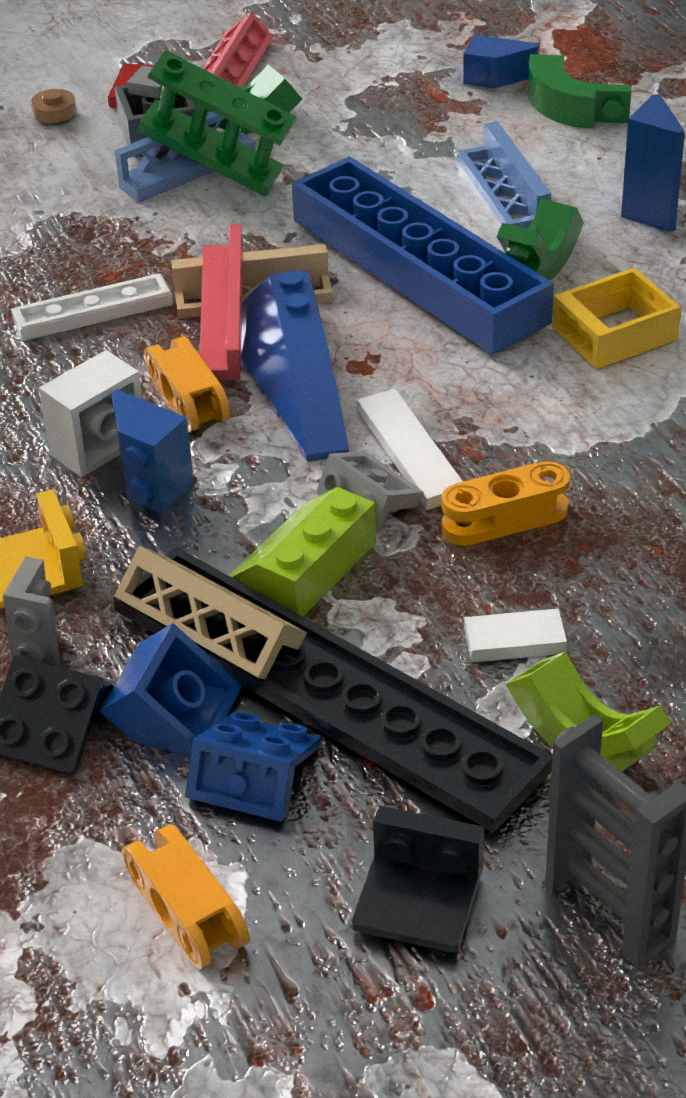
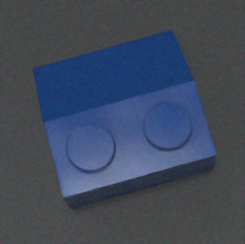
[111,389,194,514]
[99,623,242,756]

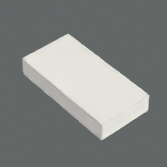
[464,609,567,663]

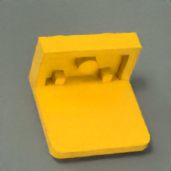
[0,489,87,609]

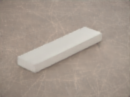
[11,273,173,341]
[357,388,463,510]

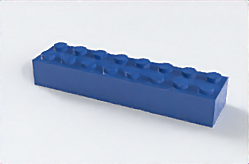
[292,156,554,355]

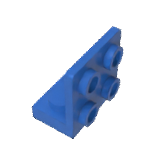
[185,712,321,822]

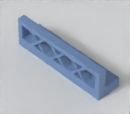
[115,111,256,203]
[457,121,551,229]

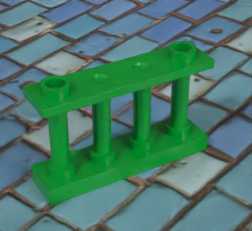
[137,50,297,197]

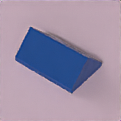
[621,94,685,232]

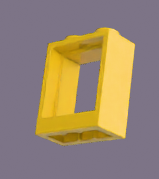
[552,267,681,370]

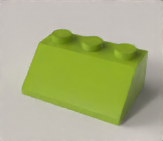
[229,486,376,617]

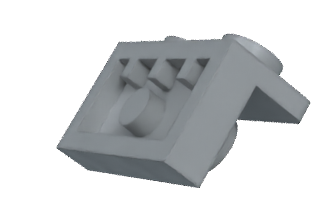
[317,451,424,533]
[3,556,60,666]

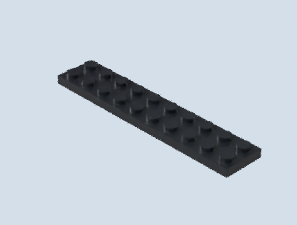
[113,547,552,833]

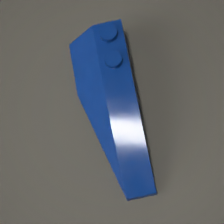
[241,270,349,461]

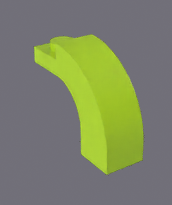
[505,652,672,772]

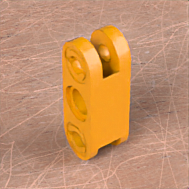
[144,336,230,432]
[441,461,570,546]
[122,823,250,970]

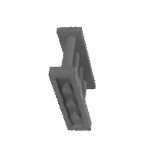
[545,714,686,968]

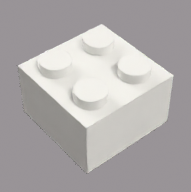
[38,350,142,478]

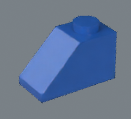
[463,35,540,88]

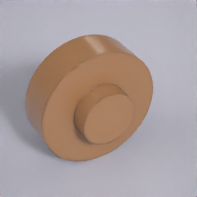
[31,89,77,123]

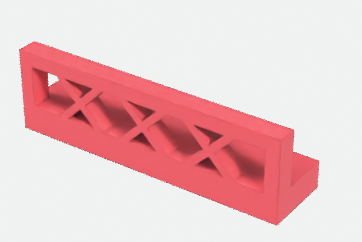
[203,12,273,88]
[200,224,243,380]

